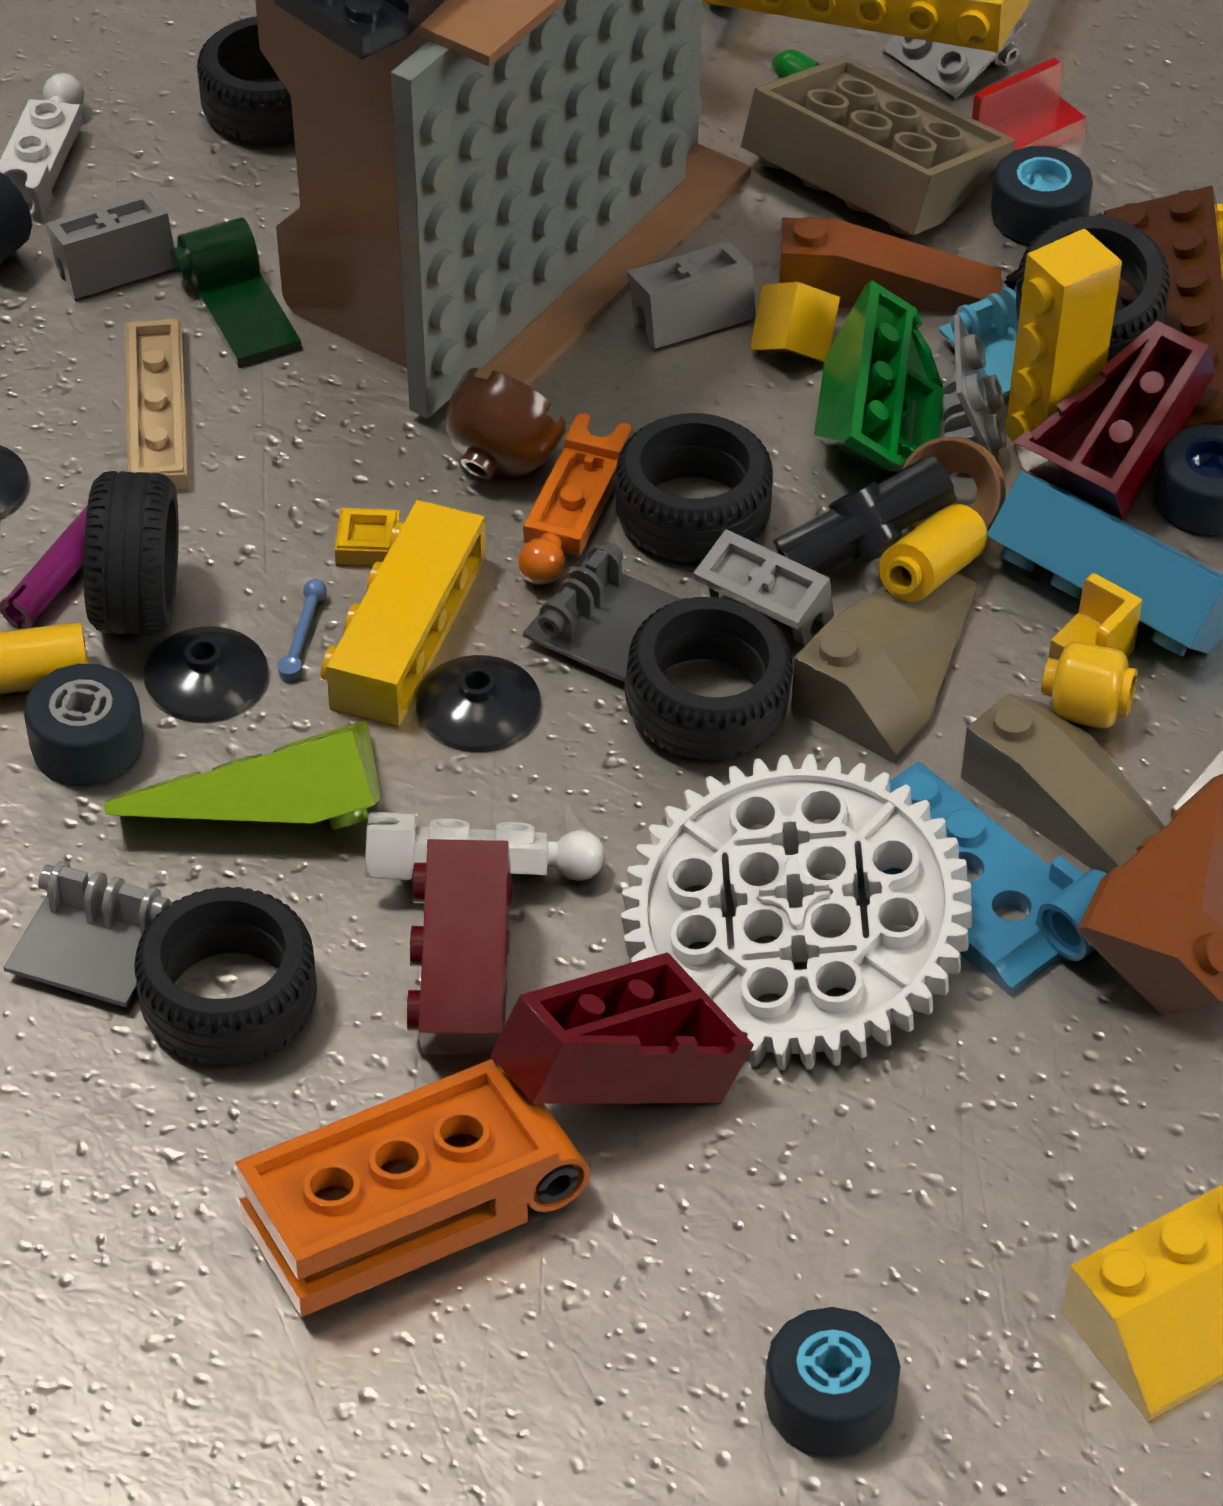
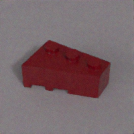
[1013,321,1215,520]
[407,839,513,1055]
[490,952,754,1104]

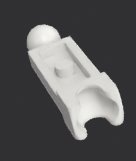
[0,73,84,221]
[365,812,605,881]

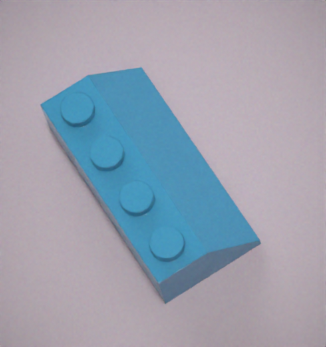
[987,471,1223,656]

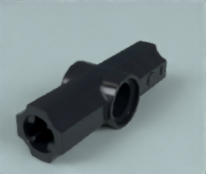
[773,455,957,574]

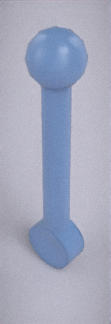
[277,579,327,682]

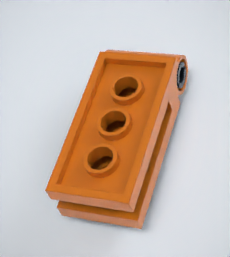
[235,1059,590,1317]

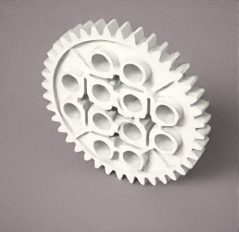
[621,754,972,1070]

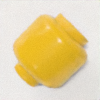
[1041,642,1137,729]

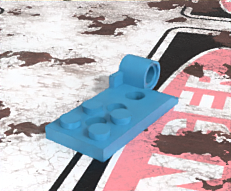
[858,761,1107,996]

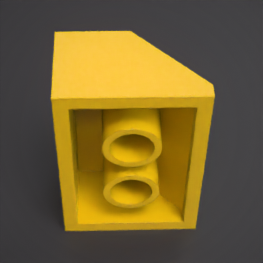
[1061,1184,1223,1422]

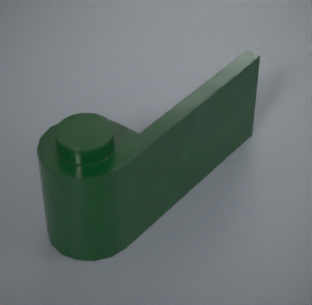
[170,217,302,368]

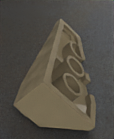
[961,693,1165,874]

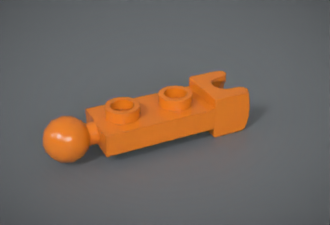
[517,413,633,585]

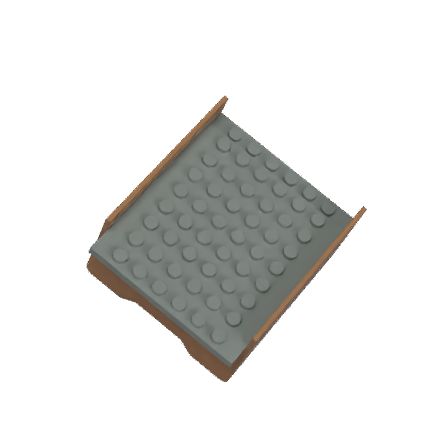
[255,0,751,419]

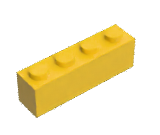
[1005,228,1122,444]
[321,500,486,727]

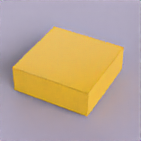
[334,508,400,566]

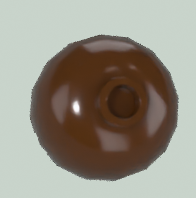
[446,368,566,480]

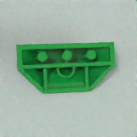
[814,280,943,472]

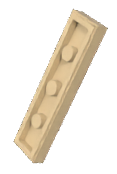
[125,318,189,490]

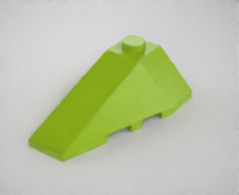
[103,720,381,829]

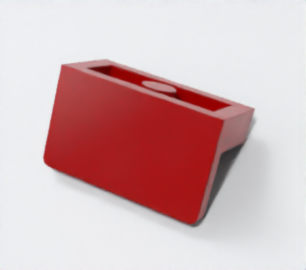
[972,57,1087,151]

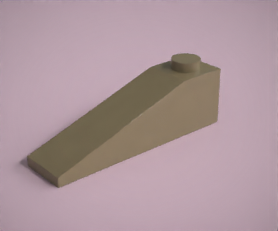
[791,573,978,764]

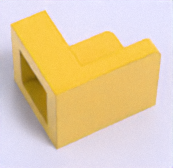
[750,282,840,362]
[1049,573,1143,660]

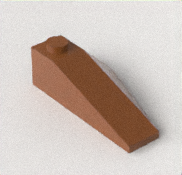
[779,217,1002,312]
[1076,774,1223,1016]

